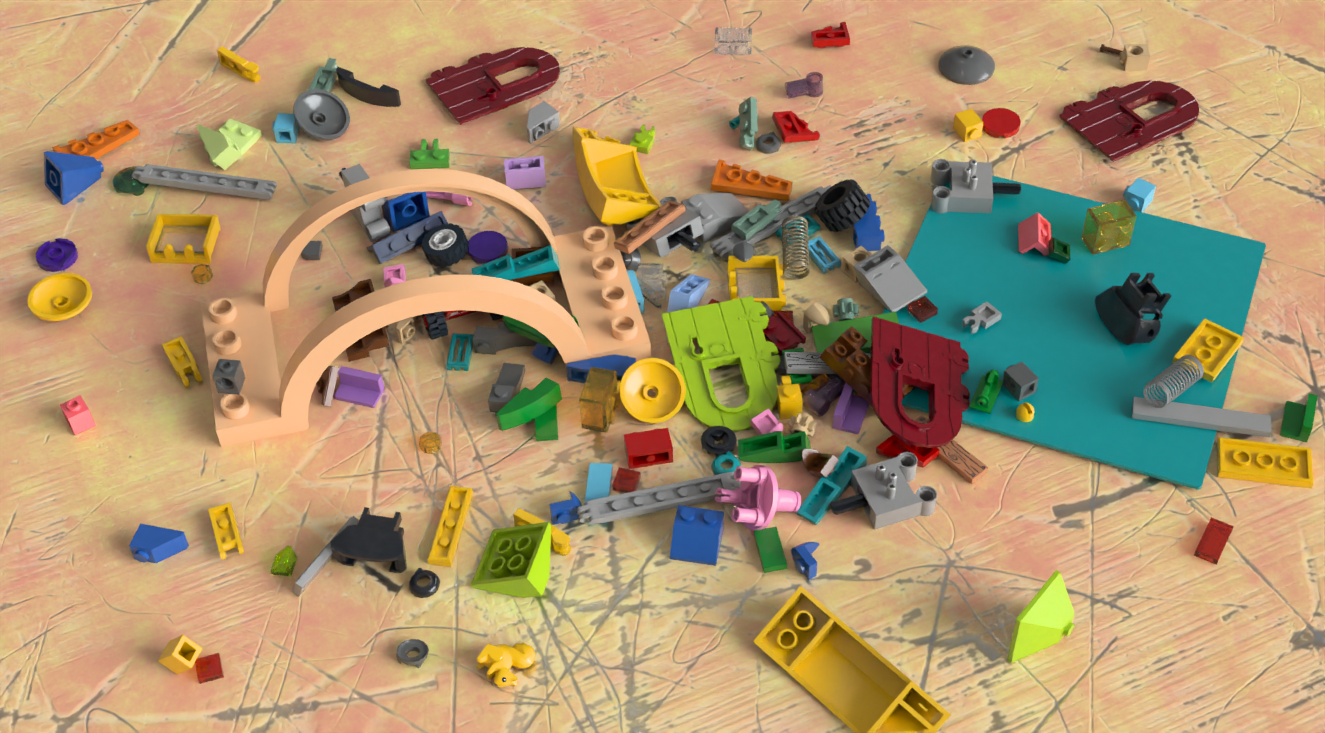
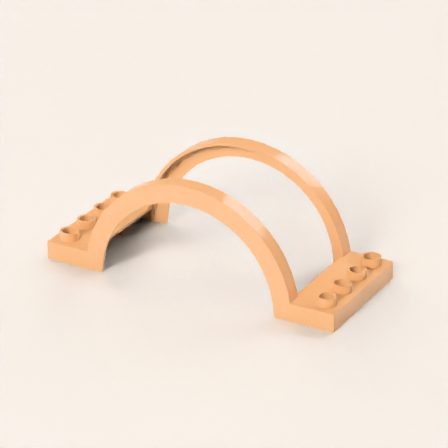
[201,169,651,447]

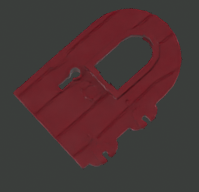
[425,47,560,125]
[1059,80,1199,162]
[870,316,970,448]

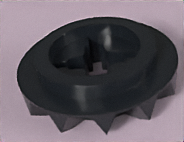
[701,426,737,457]

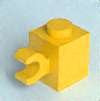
[776,375,803,420]

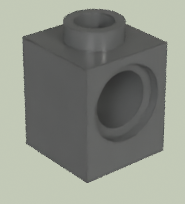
[212,359,245,395]
[1003,361,1039,401]

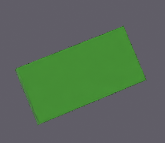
[812,312,899,353]

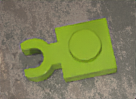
[629,124,655,154]

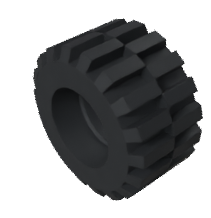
[814,179,870,232]

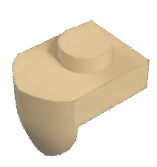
[803,303,829,333]

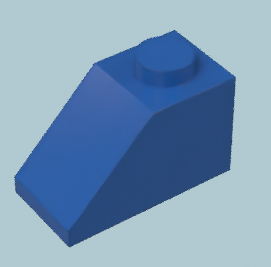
[129,523,189,563]

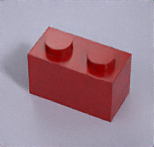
[624,428,673,469]

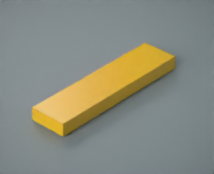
[427,486,473,567]

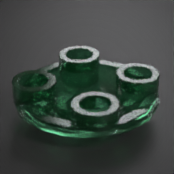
[113,166,149,196]

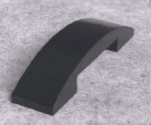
[336,67,401,107]

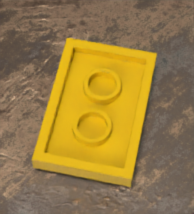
[1172,318,1244,382]

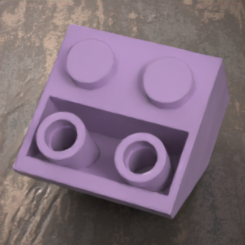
[504,156,546,190]

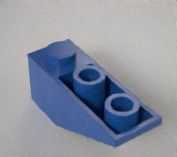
[853,194,885,251]

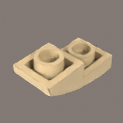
[396,315,422,344]

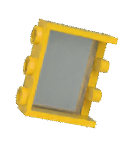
[146,214,221,264]
[727,256,786,313]

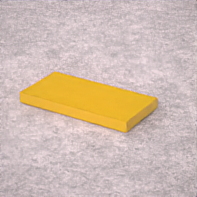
[1217,437,1314,488]

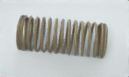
[782,216,810,280]

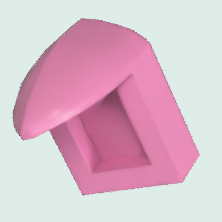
[383,264,406,288]
[750,409,783,435]

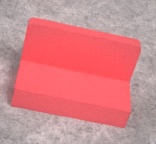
[1018,213,1051,256]

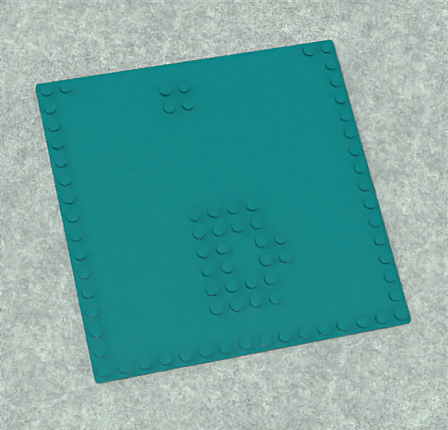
[854,175,1266,490]

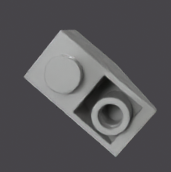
[527,101,560,144]

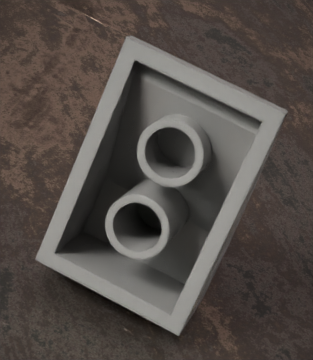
[681,193,749,242]

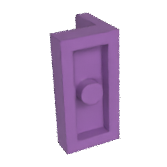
[334,366,384,408]
[833,383,869,434]

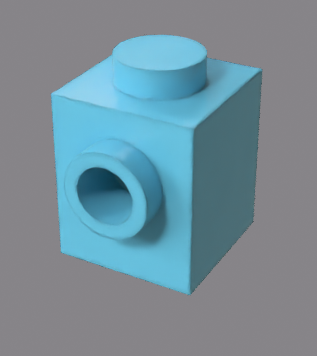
[272,113,300,143]
[1123,178,1156,212]

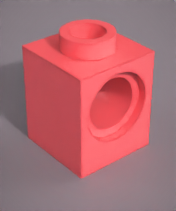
[60,395,96,435]

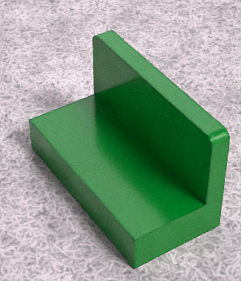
[1280,394,1318,442]

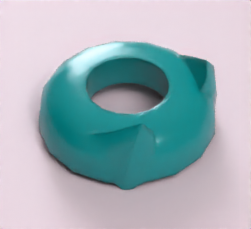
[711,451,741,475]

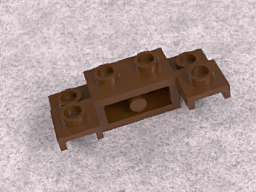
[332,279,390,362]
[819,326,915,406]

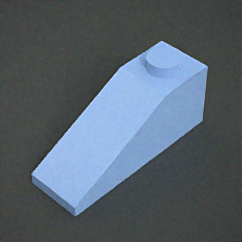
[667,274,710,313]

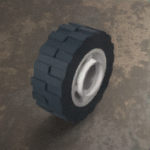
[421,223,469,267]

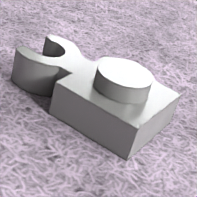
[962,302,1002,334]

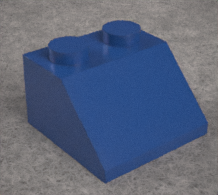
[381,192,430,232]
[670,505,724,566]

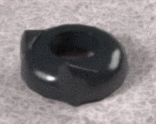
[409,568,440,598]

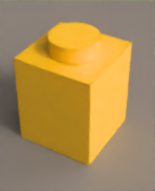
[953,108,983,142]
[158,635,202,674]

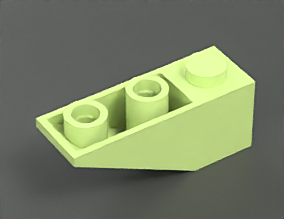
[196,124,242,170]

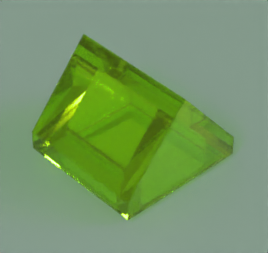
[271,545,297,576]

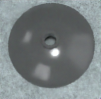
[938,45,995,85]
[293,89,350,140]

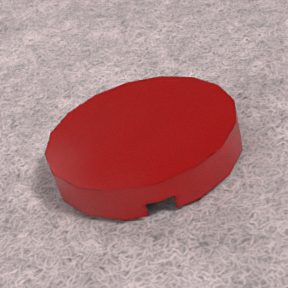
[982,108,1021,138]

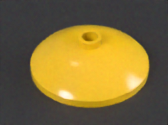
[27,273,92,321]
[619,358,686,424]

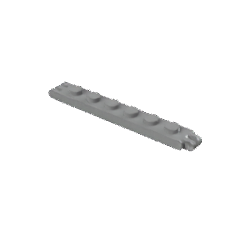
[132,164,277,200]
[710,185,832,259]
[576,471,742,525]

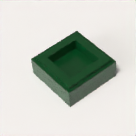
[1048,237,1071,264]

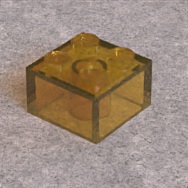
[1081,199,1137,255]
[579,367,621,433]

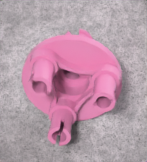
[715,465,801,531]

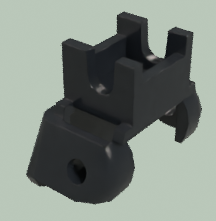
[1095,273,1171,345]
[330,507,407,573]

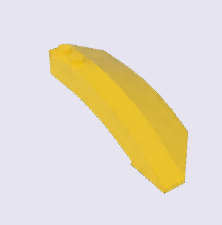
[572,126,662,226]
[753,586,951,733]

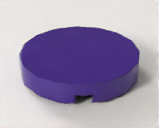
[468,231,508,264]
[36,238,78,272]

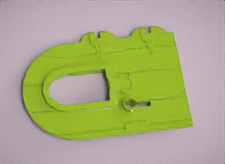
[662,296,781,432]

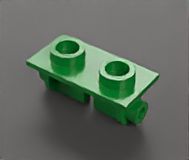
[969,369,1004,414]

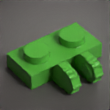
[410,139,450,170]

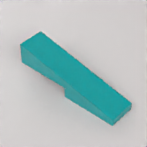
[472,245,560,280]
[797,446,867,525]

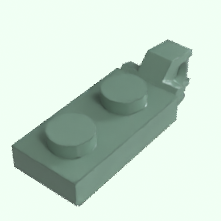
[309,58,338,92]
[739,97,758,150]
[731,199,781,240]

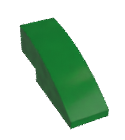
[495,377,562,431]
[738,431,811,463]

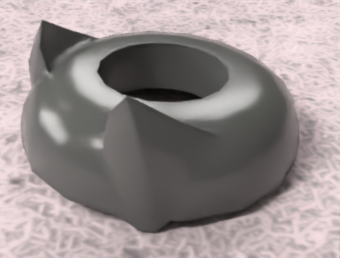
[756,131,781,154]
[396,639,429,668]

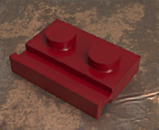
[763,312,806,356]

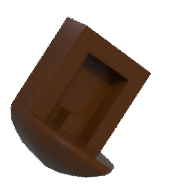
[802,449,839,478]

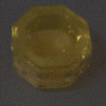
[191,264,213,284]
[419,432,442,454]

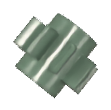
[833,298,859,321]

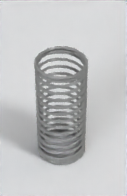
[1143,355,1204,408]

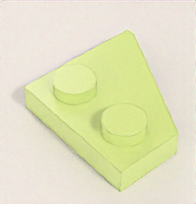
[218,119,262,155]

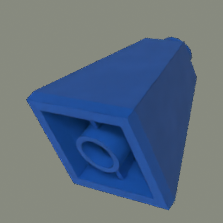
[44,151,104,205]

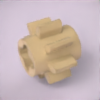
[788,413,816,437]

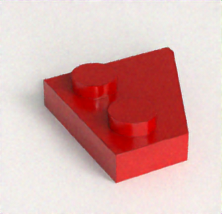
[811,22,850,48]
[772,111,820,143]
[876,435,939,468]

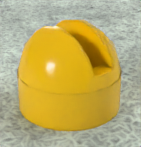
[1016,402,1034,422]

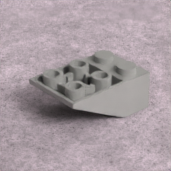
[854,245,927,312]

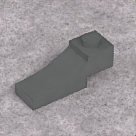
[473,322,537,355]
[488,363,525,413]

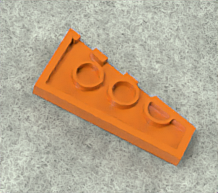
[52,120,140,159]
[711,159,793,201]

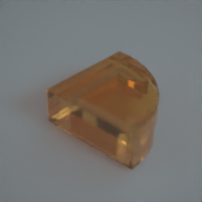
[801,374,829,397]

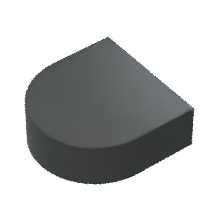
[301,241,323,260]

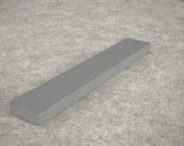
[1132,397,1271,437]

